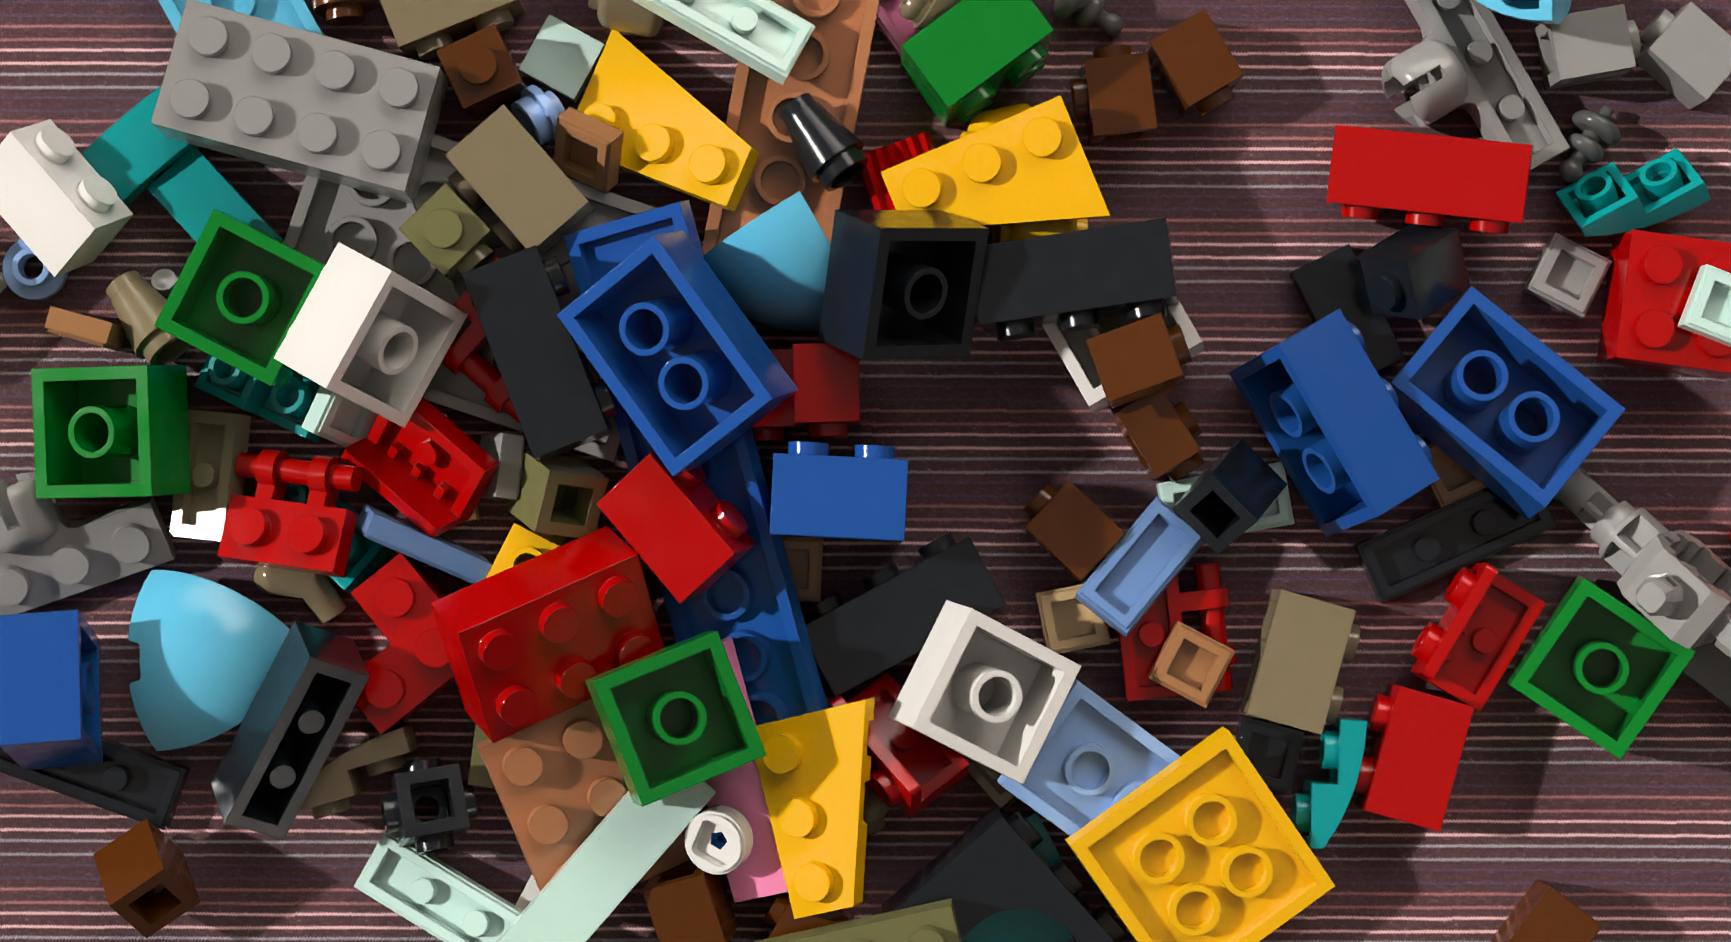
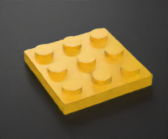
[1065,726,1335,942]

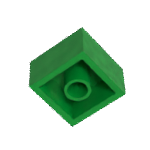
[900,0,1054,127]
[154,209,326,387]
[31,365,191,499]
[1506,575,1696,760]
[585,631,766,807]

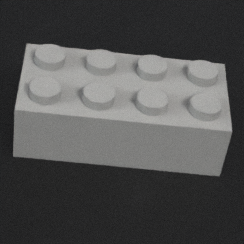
[151,0,448,204]

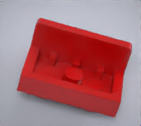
[341,397,500,537]
[1410,563,1546,712]
[828,672,970,819]

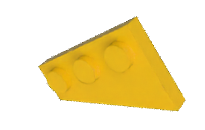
[577,30,760,213]
[881,95,1111,227]
[755,697,875,919]

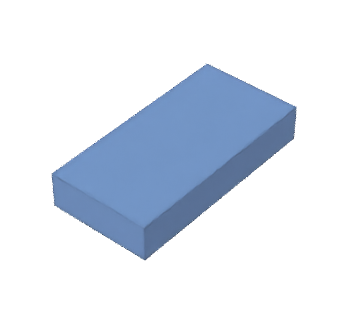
[1075,496,1205,638]
[356,504,492,584]

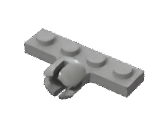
[1381,0,1570,170]
[0,472,177,615]

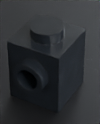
[1359,224,1470,320]
[1172,439,1287,554]

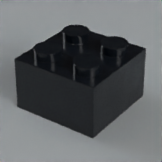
[818,210,989,360]

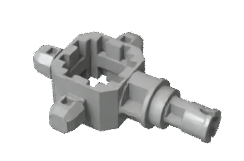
[1554,466,1731,658]

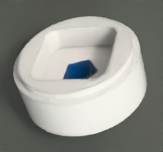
[684,805,753,875]

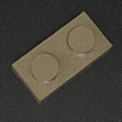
[169,409,251,541]

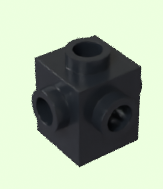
[380,758,477,855]

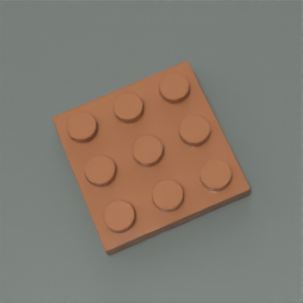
[476,698,718,891]

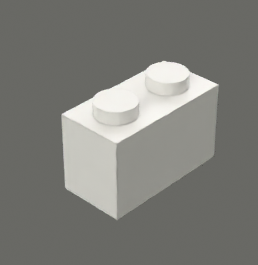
[0,119,133,277]

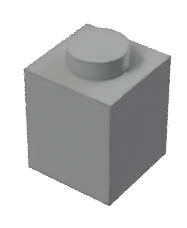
[1635,1,1731,110]
[1534,4,1641,90]

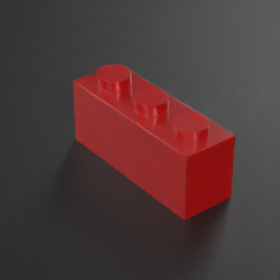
[1326,125,1534,234]

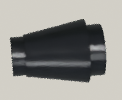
[779,93,868,192]

